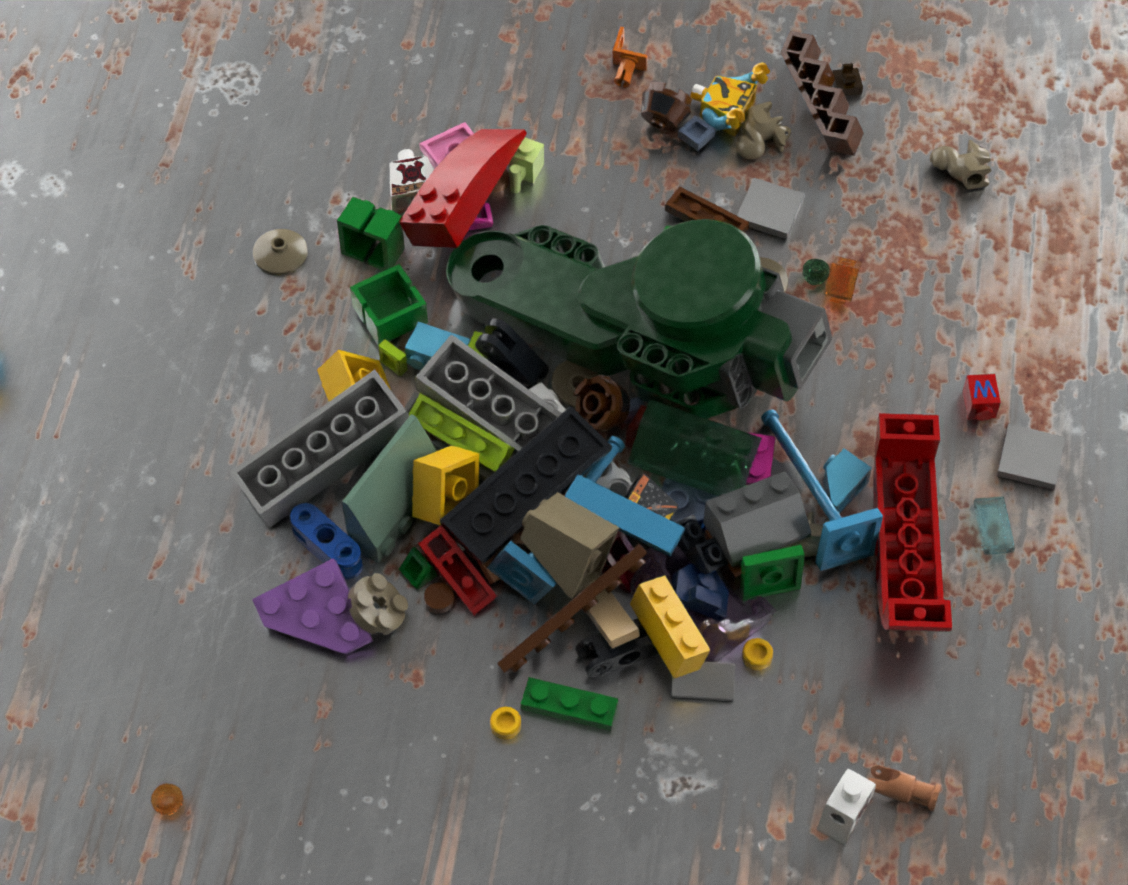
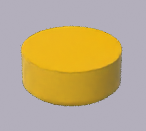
[742,638,773,670]
[490,706,521,740]

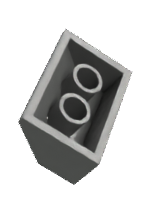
[703,471,811,567]

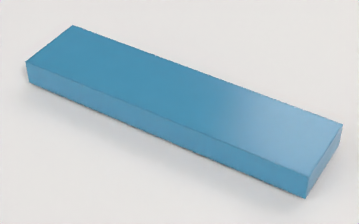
[565,474,685,556]

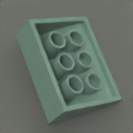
[342,414,437,563]

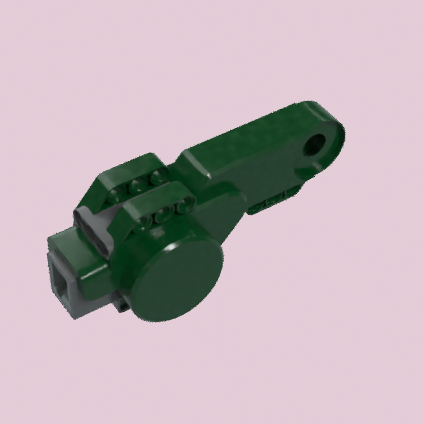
[446,219,832,422]

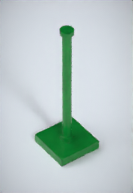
[714,429,805,601]

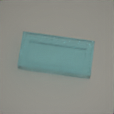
[973,496,1015,555]

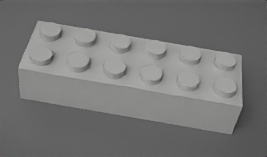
[230,370,409,528]

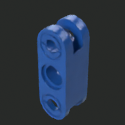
[290,503,363,580]

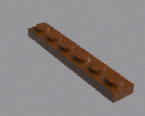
[497,544,647,673]

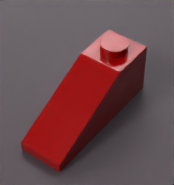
[415,525,498,615]

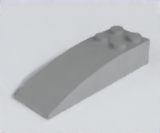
[415,334,562,456]

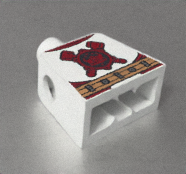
[389,149,434,212]
[817,769,876,846]

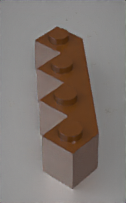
[780,31,864,156]

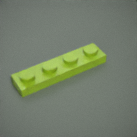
[409,393,515,471]

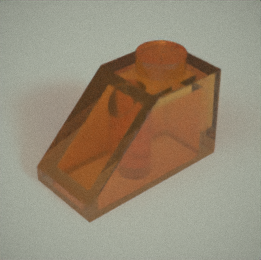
[824,256,862,304]

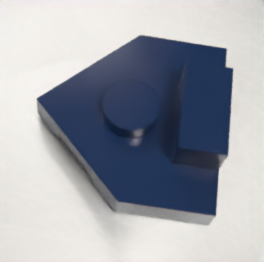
[672,563,729,622]

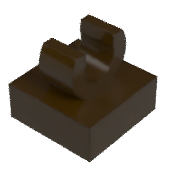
[832,63,863,96]

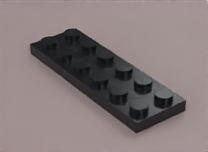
[440,406,612,566]

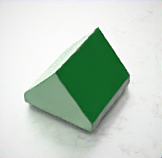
[399,547,438,589]

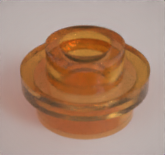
[151,783,184,815]

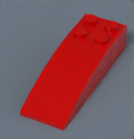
[399,129,527,248]

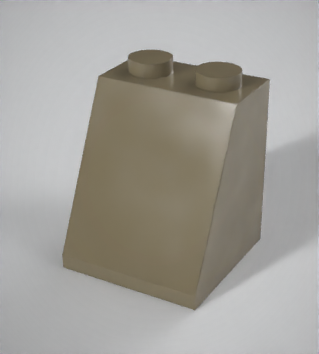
[520,492,619,599]

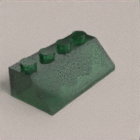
[627,399,762,496]

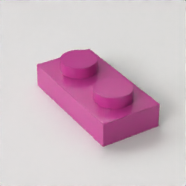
[741,433,775,485]

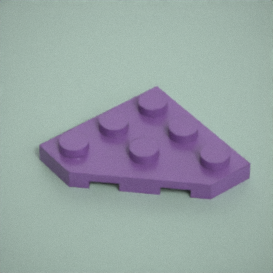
[252,558,373,655]

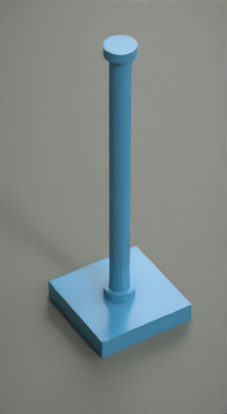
[761,409,883,571]
[487,436,625,605]

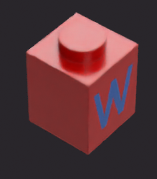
[962,374,1001,421]

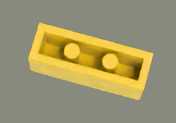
[630,576,710,679]

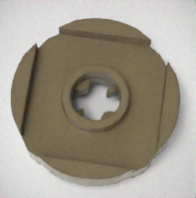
[348,573,408,635]

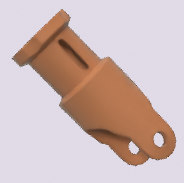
[868,765,941,812]

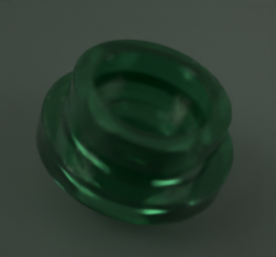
[802,259,830,285]

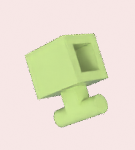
[509,138,544,193]

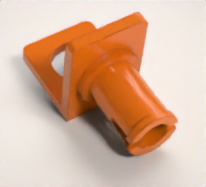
[612,26,648,88]

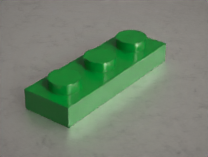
[521,677,619,731]

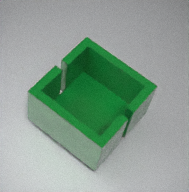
[337,197,405,271]
[350,264,428,345]

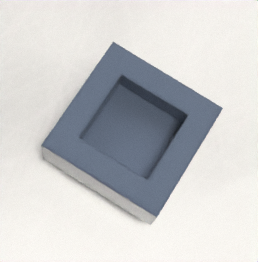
[678,115,716,151]

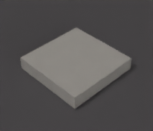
[737,178,805,239]
[997,423,1066,490]

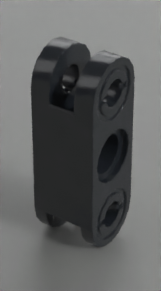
[475,319,549,389]
[575,618,658,678]

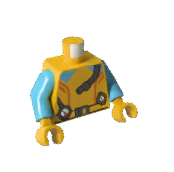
[690,63,770,137]

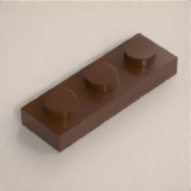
[665,186,749,233]

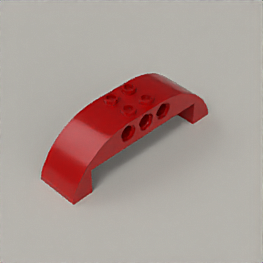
[873,413,952,632]

